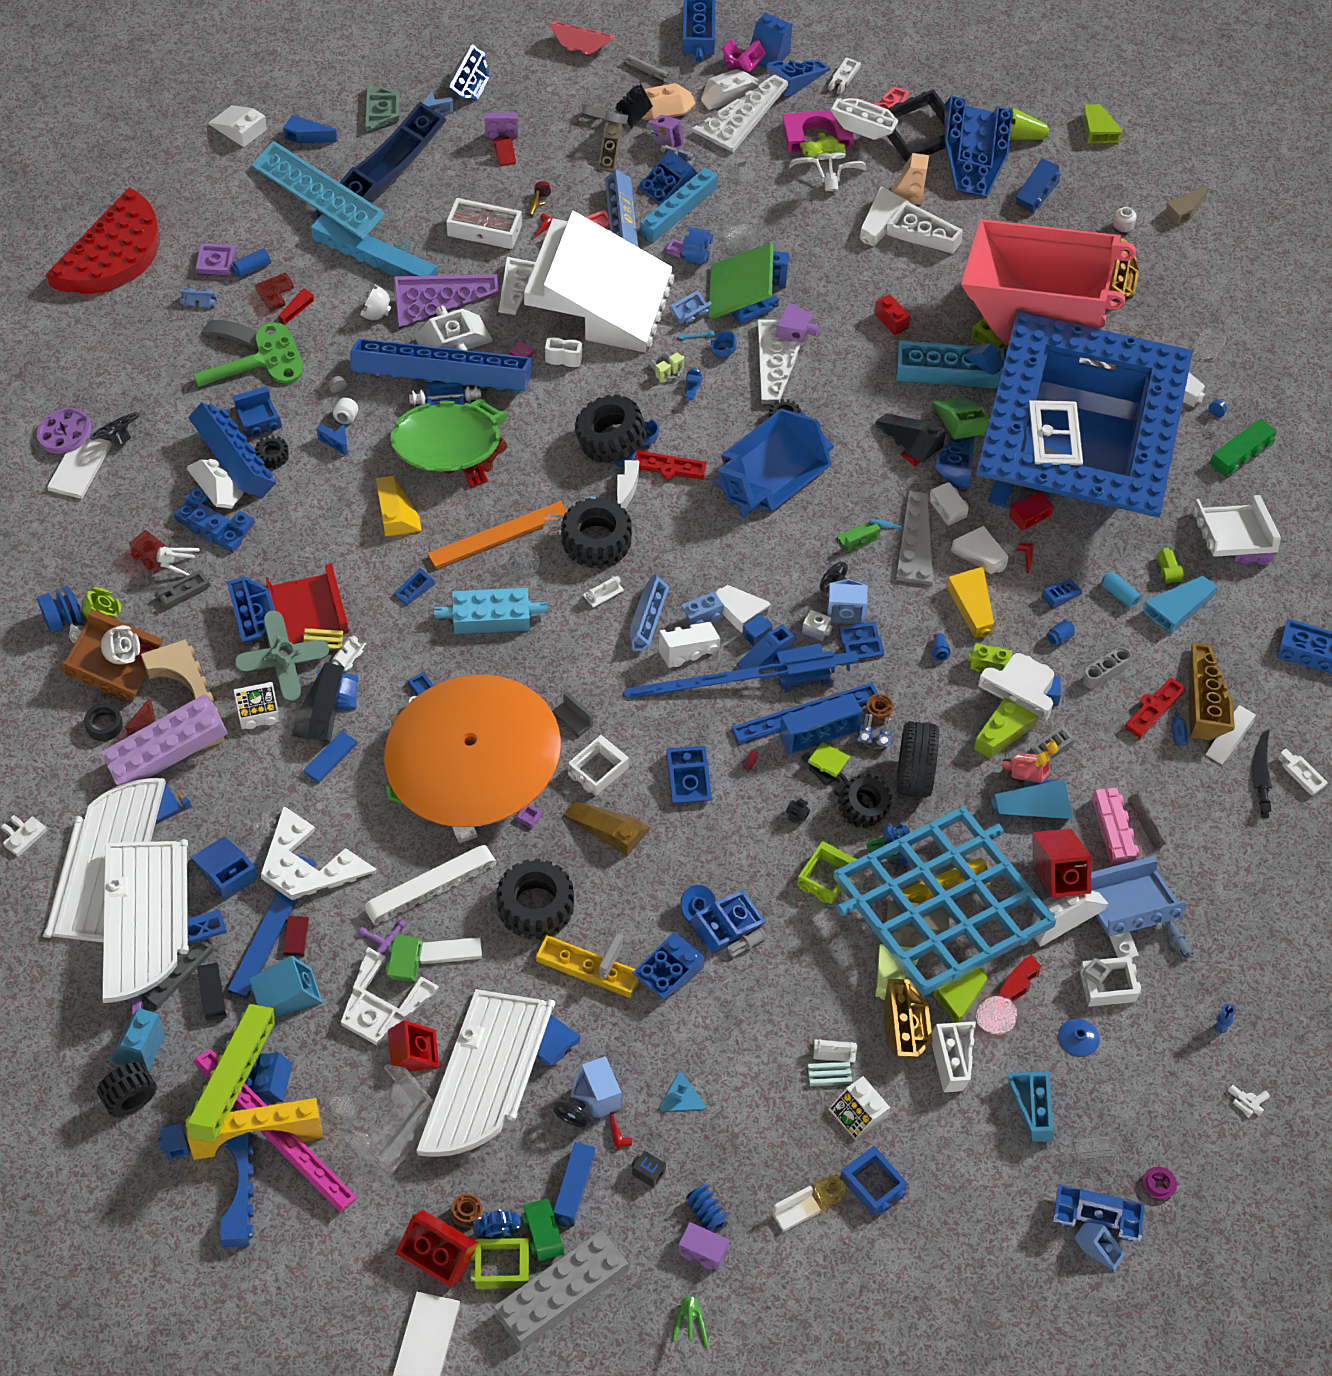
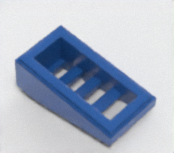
[394,568,435,606]
[1041,579,1082,610]

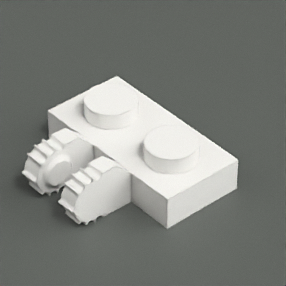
[1,815,47,857]

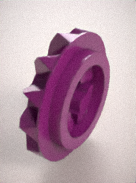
[1142,1167,1177,1200]

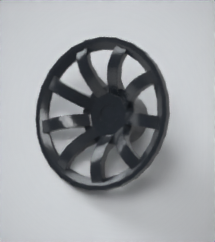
[90,412,140,446]

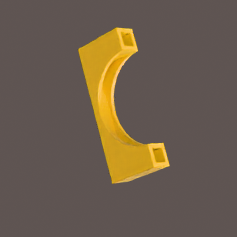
[186,1098,323,1160]

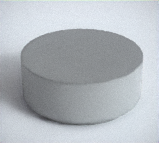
[328,376,347,393]

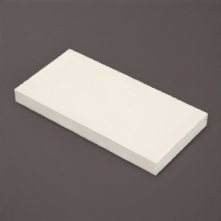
[47,434,112,499]
[393,1292,460,1376]

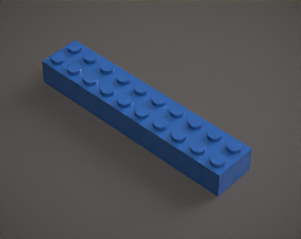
[350,338,532,392]

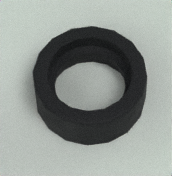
[84,703,123,741]

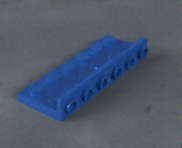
[1277,619,1332,674]

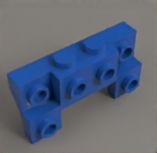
[174,486,255,553]
[1053,1184,1145,1242]

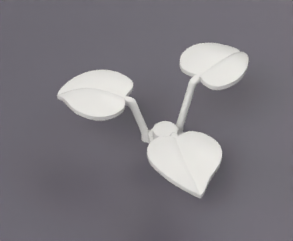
[789,153,866,191]

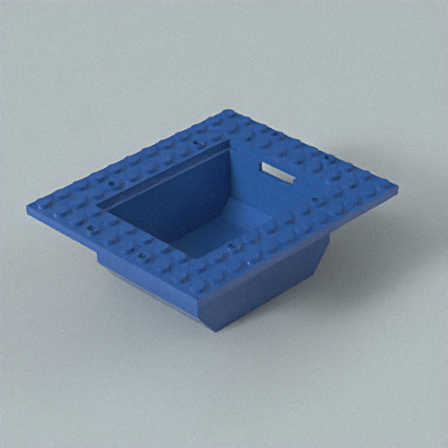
[976,311,1193,518]

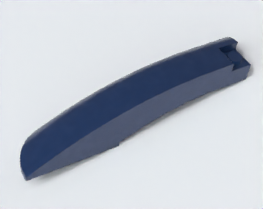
[311,102,446,221]

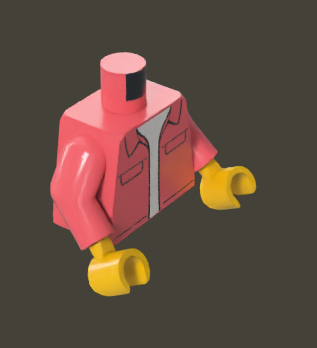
[1002,740,1058,783]

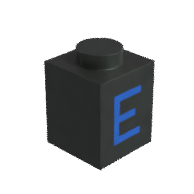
[631,1150,666,1188]

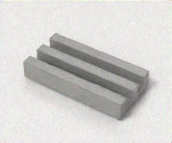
[599,934,623,979]

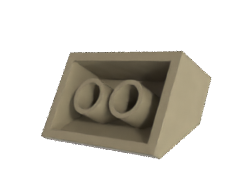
[886,900,949,949]

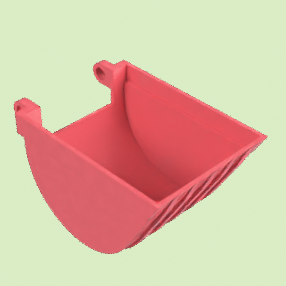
[961,219,1136,346]

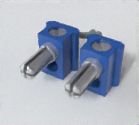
[857,714,892,752]

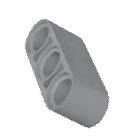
[1082,647,1131,689]

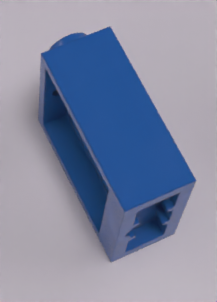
[840,1146,908,1216]

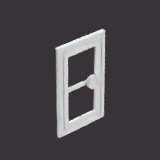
[1029,400,1083,465]

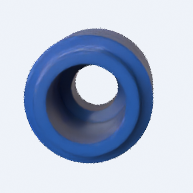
[1046,620,1075,646]

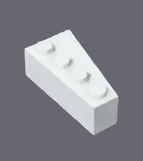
[887,201,963,254]

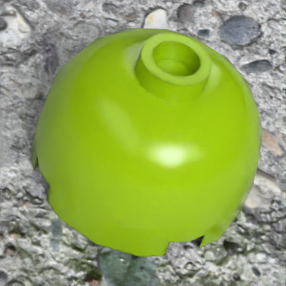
[82,587,121,619]

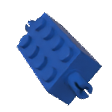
[682,0,716,63]

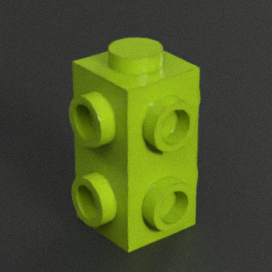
[968,643,1013,672]

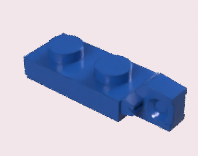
[731,295,779,324]

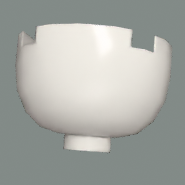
[360,285,391,321]
[101,625,140,665]

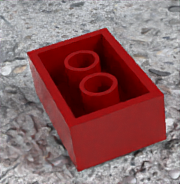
[395,1210,478,1287]

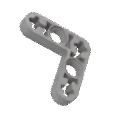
[581,105,628,124]

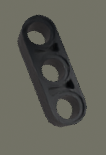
[197,962,227,1021]

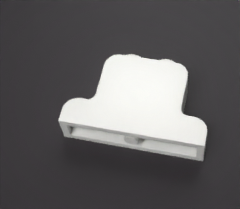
[978,653,1054,722]

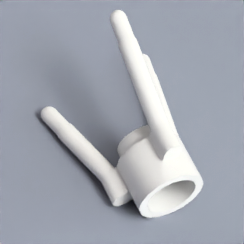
[157,547,200,576]

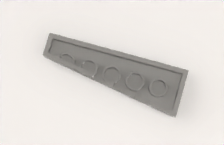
[896,490,933,585]

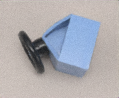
[819,562,868,624]
[552,1056,621,1127]

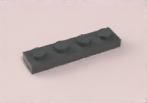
[141,940,214,1009]

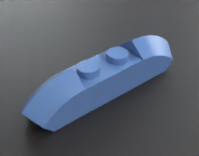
[630,574,669,651]

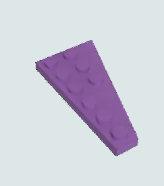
[394,274,499,328]

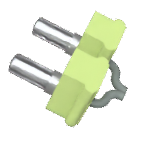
[648,352,684,382]

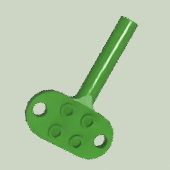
[193,322,304,387]

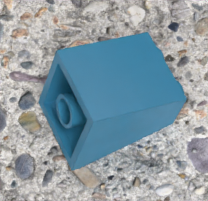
[249,956,323,1018]
[109,1008,165,1071]

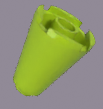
[1010,108,1049,141]

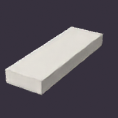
[420,938,482,964]

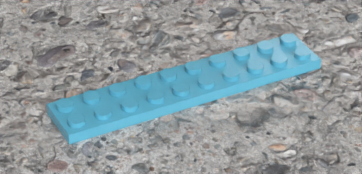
[252,141,385,239]

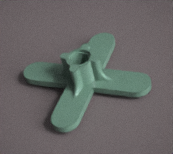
[235,611,329,702]

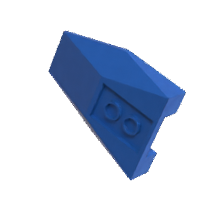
[944,95,1013,197]

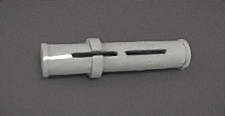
[625,54,670,82]

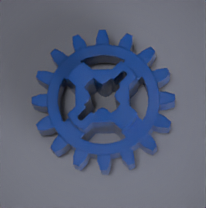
[473,1209,521,1239]

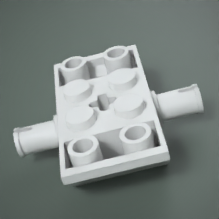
[414,306,492,350]

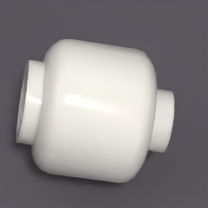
[1113,207,1137,232]
[333,398,358,424]

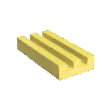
[304,629,343,651]

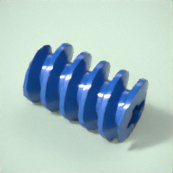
[686,1184,728,1233]

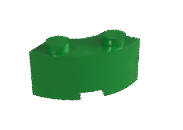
[521,1198,564,1261]

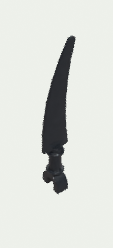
[1253,730,1272,818]

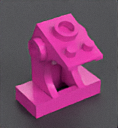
[722,38,766,72]

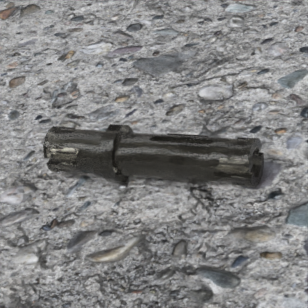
[1127,794,1166,850]

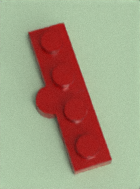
[634,451,707,480]
[1125,677,1186,739]

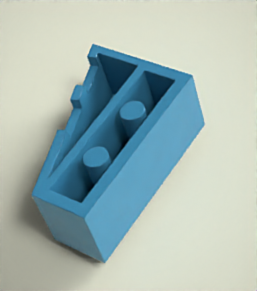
[1007,1072,1054,1142]

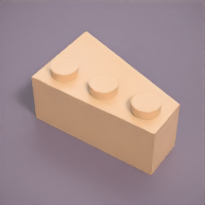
[891,153,929,205]

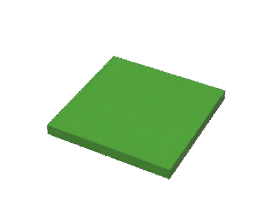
[709,242,774,319]

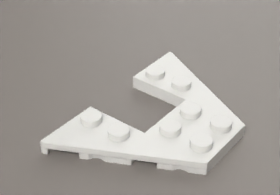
[261,807,376,900]

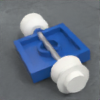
[409,382,481,408]

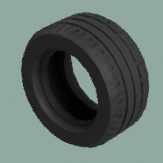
[896,721,939,798]

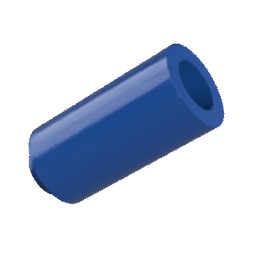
[231,248,271,278]

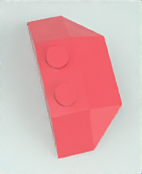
[550,21,615,55]

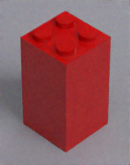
[1032,829,1091,898]

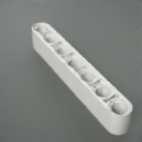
[364,845,496,925]

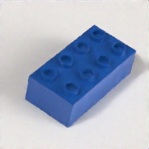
[779,693,862,755]

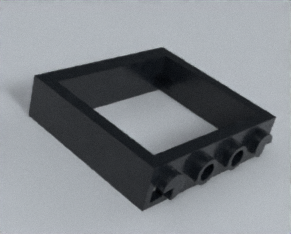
[885,89,946,163]

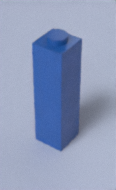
[553,1142,595,1226]

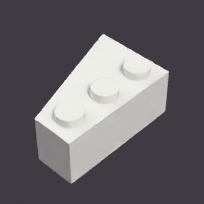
[931,1022,976,1092]

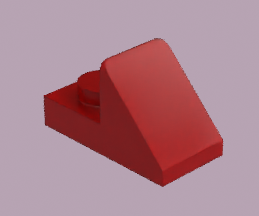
[493,137,516,166]

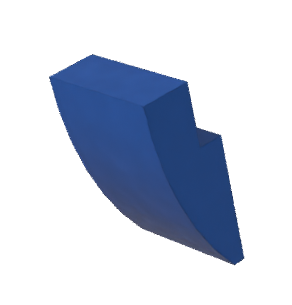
[666,746,712,804]
[689,890,766,954]

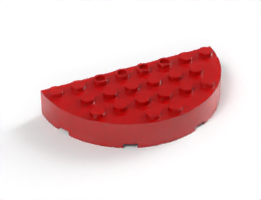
[46,188,160,294]

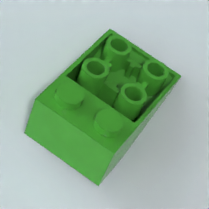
[932,397,990,440]

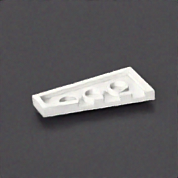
[498,257,536,315]

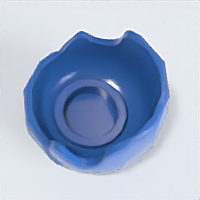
[710,331,737,358]
[642,419,659,446]

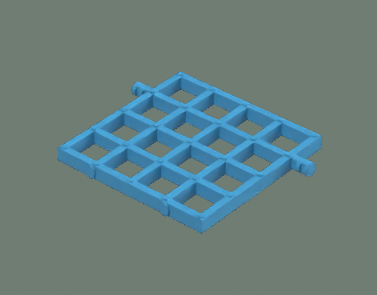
[833,806,1056,996]

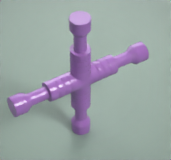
[358,919,406,955]

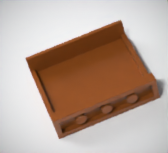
[61,609,163,702]

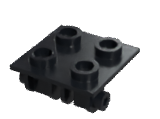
[615,84,653,128]

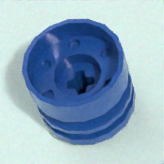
[36,585,82,634]

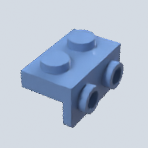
[669,290,712,325]
[682,592,723,629]

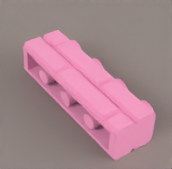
[1092,788,1139,867]

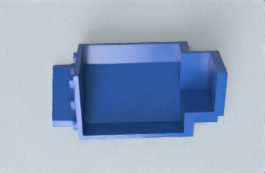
[711,409,834,518]

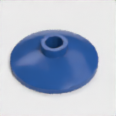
[680,885,716,922]
[1058,1019,1100,1057]

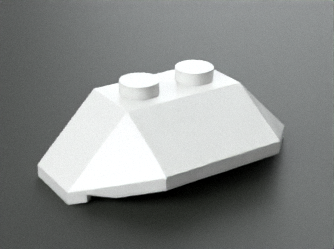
[701,69,761,110]
[831,98,898,140]
[187,459,244,509]
[1031,891,1110,947]

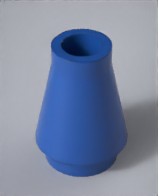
[932,633,951,661]

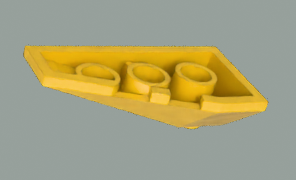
[376,476,422,536]

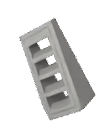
[1030,725,1075,758]

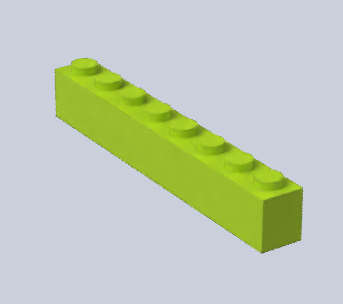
[186,1004,275,1143]

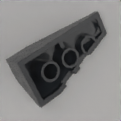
[875,413,946,463]
[292,663,344,742]

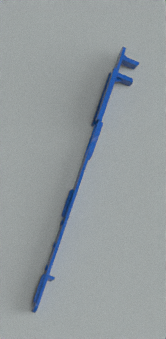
[624,650,858,698]

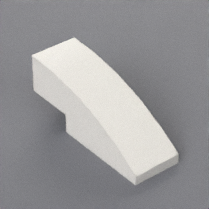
[617,460,639,508]
[1206,705,1256,765]

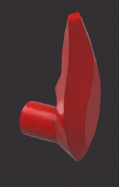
[534,213,554,239]
[1018,543,1034,573]
[610,1112,632,1149]

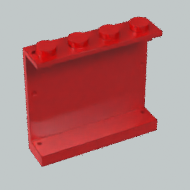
[264,564,349,644]

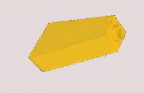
[947,567,994,638]

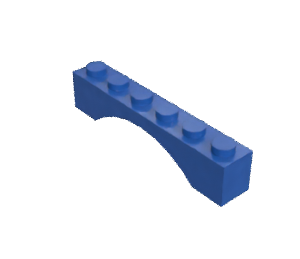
[220,1132,254,1248]

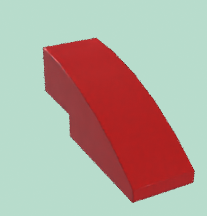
[994,955,1042,1012]

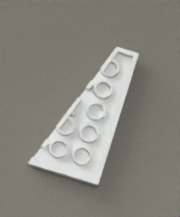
[693,75,788,153]
[758,320,803,404]

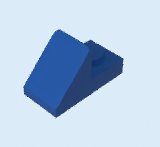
[316,424,348,456]

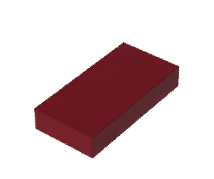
[283,916,309,956]

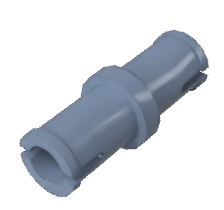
[1162,920,1193,960]

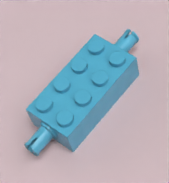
[434,588,548,634]

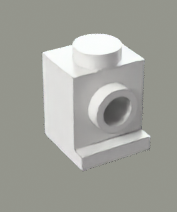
[452,827,478,844]

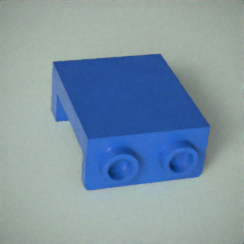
[233,386,282,438]
[773,643,831,692]

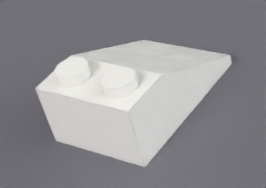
[208,105,267,147]

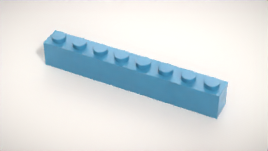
[311,215,438,277]

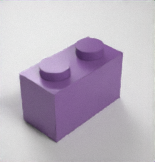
[678,1222,730,1270]

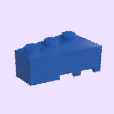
[1016,158,1061,213]

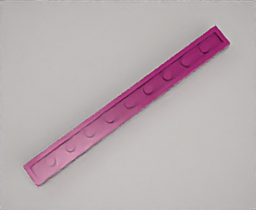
[193,1049,357,1212]

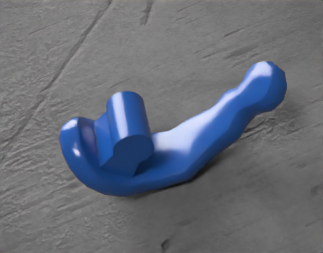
[684,368,702,401]

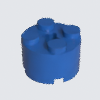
[682,227,713,265]

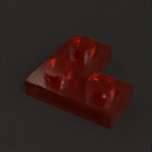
[255,272,294,312]

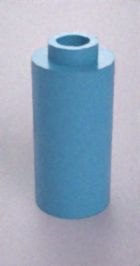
[1101,572,1142,609]

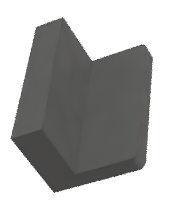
[552,692,593,737]

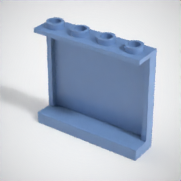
[1091,856,1185,937]

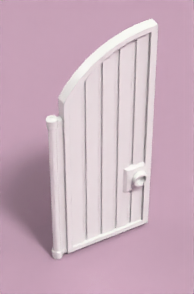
[43,778,166,942]
[103,839,189,1003]
[417,989,555,1157]

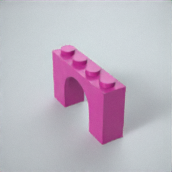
[782,110,854,153]

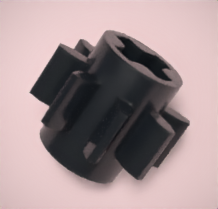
[786,798,810,824]

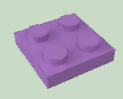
[484,113,518,139]
[196,243,236,275]

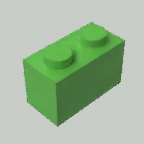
[386,935,423,982]

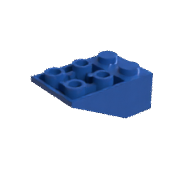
[637,149,698,205]
[190,836,258,900]
[632,932,705,999]
[245,1052,293,1103]

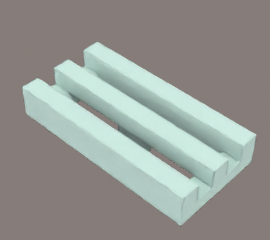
[808,1062,852,1086]

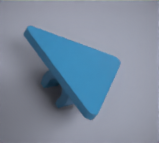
[659,1072,706,1112]

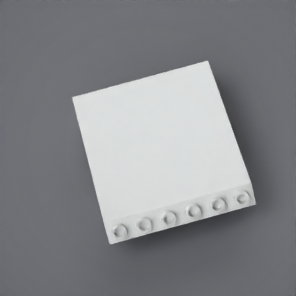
[524,211,674,353]

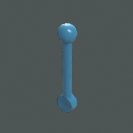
[679,331,715,341]

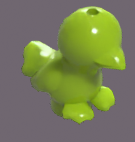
[800,133,846,158]

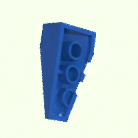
[766,60,831,97]
[935,436,975,488]

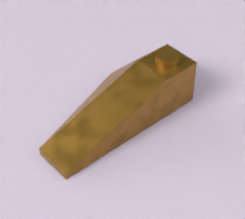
[563,801,651,856]

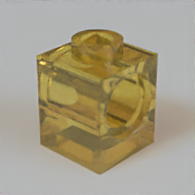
[812,1174,847,1209]

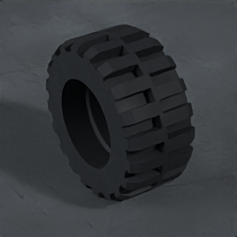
[575,394,647,463]
[561,497,632,568]
[496,859,574,939]

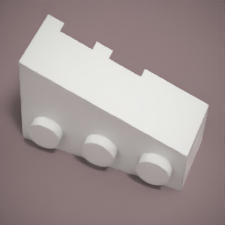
[659,622,720,668]

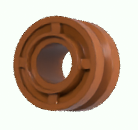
[865,694,893,725]
[450,1194,482,1230]

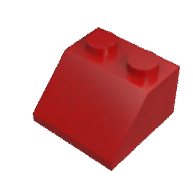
[388,1020,439,1072]

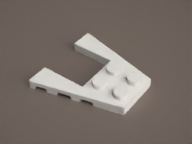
[341,947,439,1045]

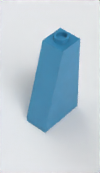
[1143,576,1217,634]
[990,779,1073,819]

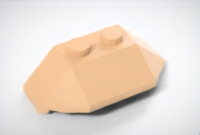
[641,83,695,121]

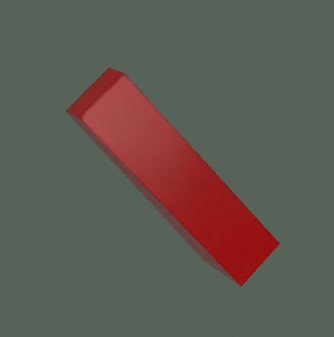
[279,288,314,326]

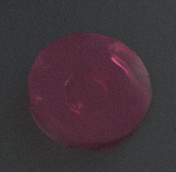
[976,994,1018,1035]

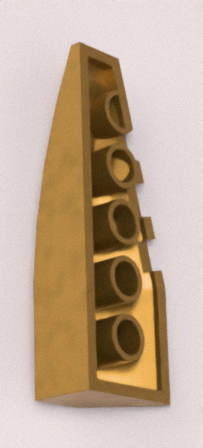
[1189,642,1235,741]

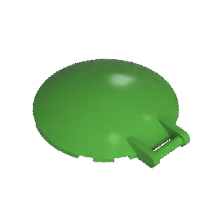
[391,398,508,471]

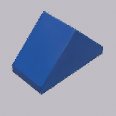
[965,343,1004,376]

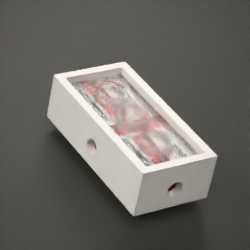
[447,198,522,249]

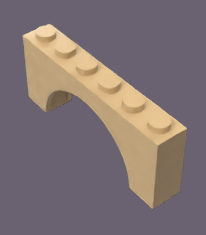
[141,639,225,751]

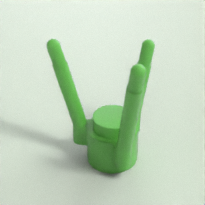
[672,1297,709,1347]

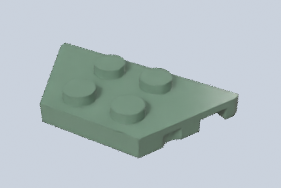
[366,82,400,132]

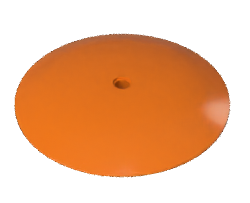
[384,675,561,827]

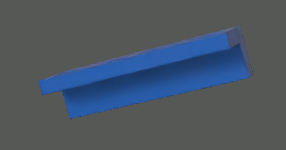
[187,909,227,944]

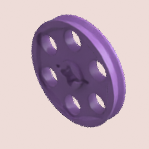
[37,408,92,454]

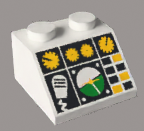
[234,682,280,729]
[829,1076,890,1141]

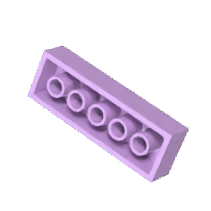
[101,694,228,786]

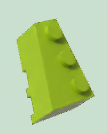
[974,698,1038,759]

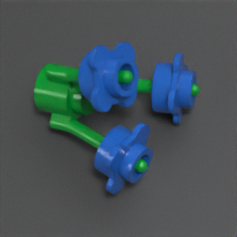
[866,821,910,868]

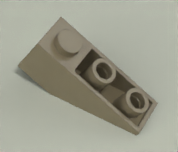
[598,121,623,171]
[1165,185,1209,226]

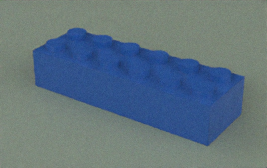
[188,402,276,498]

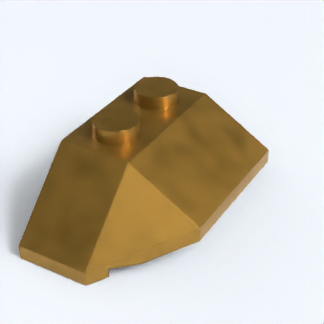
[1109,237,1139,297]
[884,978,933,1058]

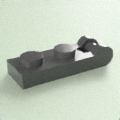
[155,570,210,611]

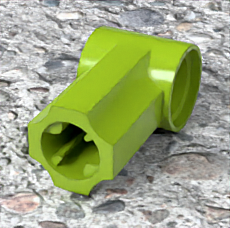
[1156,548,1184,584]

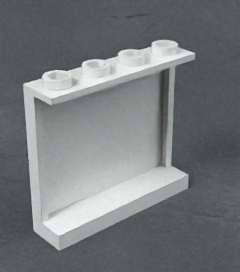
[1192,495,1281,556]

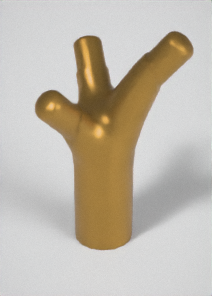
[527,191,545,217]

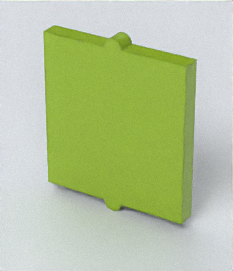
[808,742,850,777]

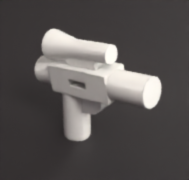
[1228,1085,1270,1118]

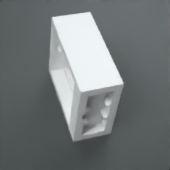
[568,735,629,796]
[1079,957,1141,1007]

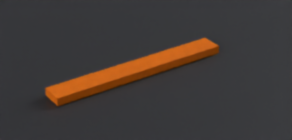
[428,501,567,570]

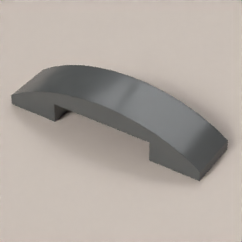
[202,320,259,352]

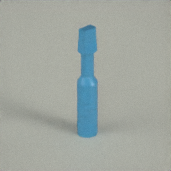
[870,519,904,530]

